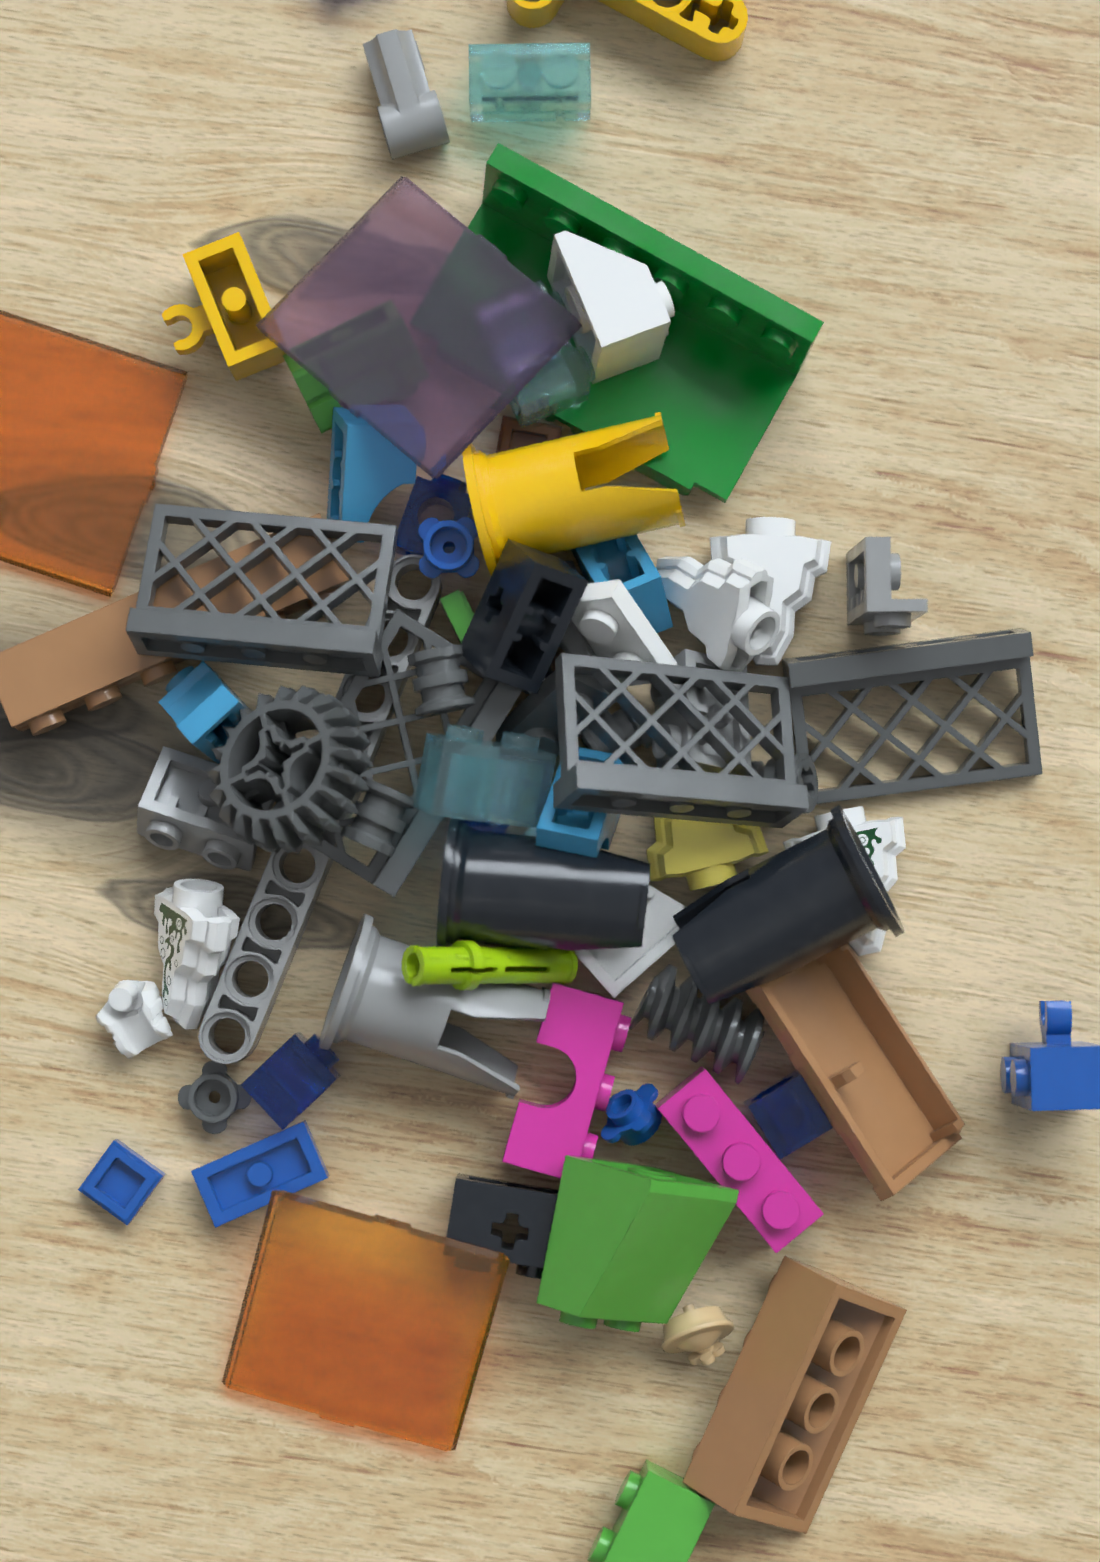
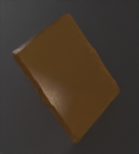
[0,310,188,597]
[222,1190,510,1451]

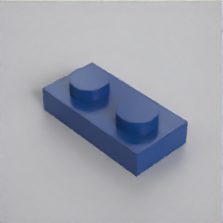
[191,1120,330,1228]

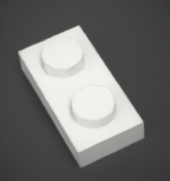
[571,579,677,686]

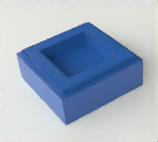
[78,1139,166,1225]

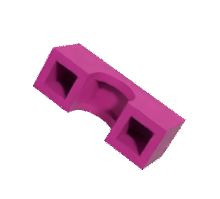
[502,983,632,1178]
[655,1066,824,1253]

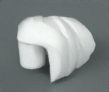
[96,980,173,1059]

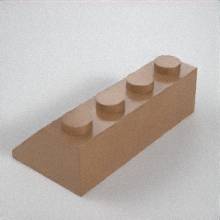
[682,1256,907,1534]

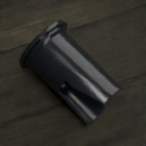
[672,805,905,1005]
[436,812,650,950]

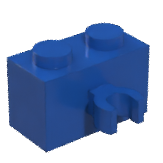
[1000,1000,1100,1111]

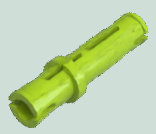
[401,940,578,990]

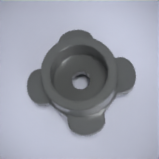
[178,1060,252,1134]

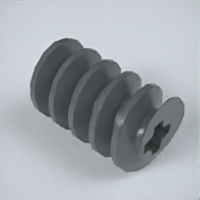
[629,964,765,1084]

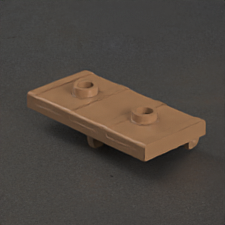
[746,943,965,1201]

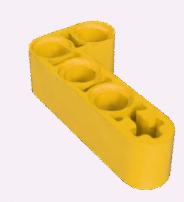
[506,0,748,62]

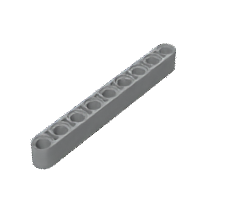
[198,554,443,1064]

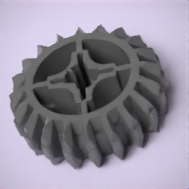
[207,685,374,854]

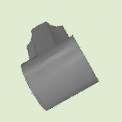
[363,29,450,160]

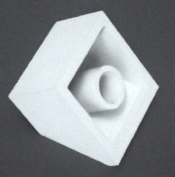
[547,231,675,384]

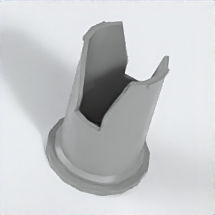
[319,914,551,1099]

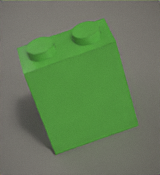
[537,1155,739,1332]

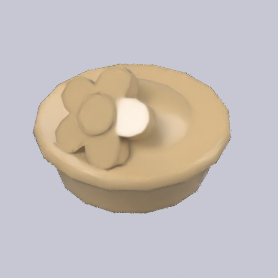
[661,1304,735,1366]

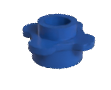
[418,517,480,579]
[601,1083,662,1146]

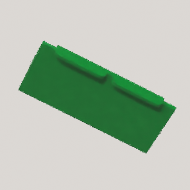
[410,143,824,503]

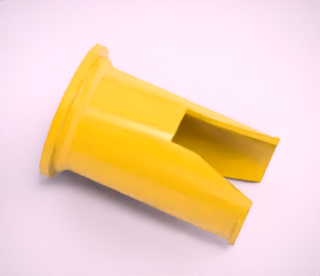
[462,412,686,576]

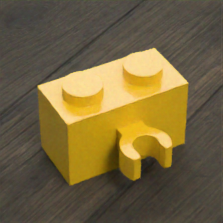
[161,232,289,381]

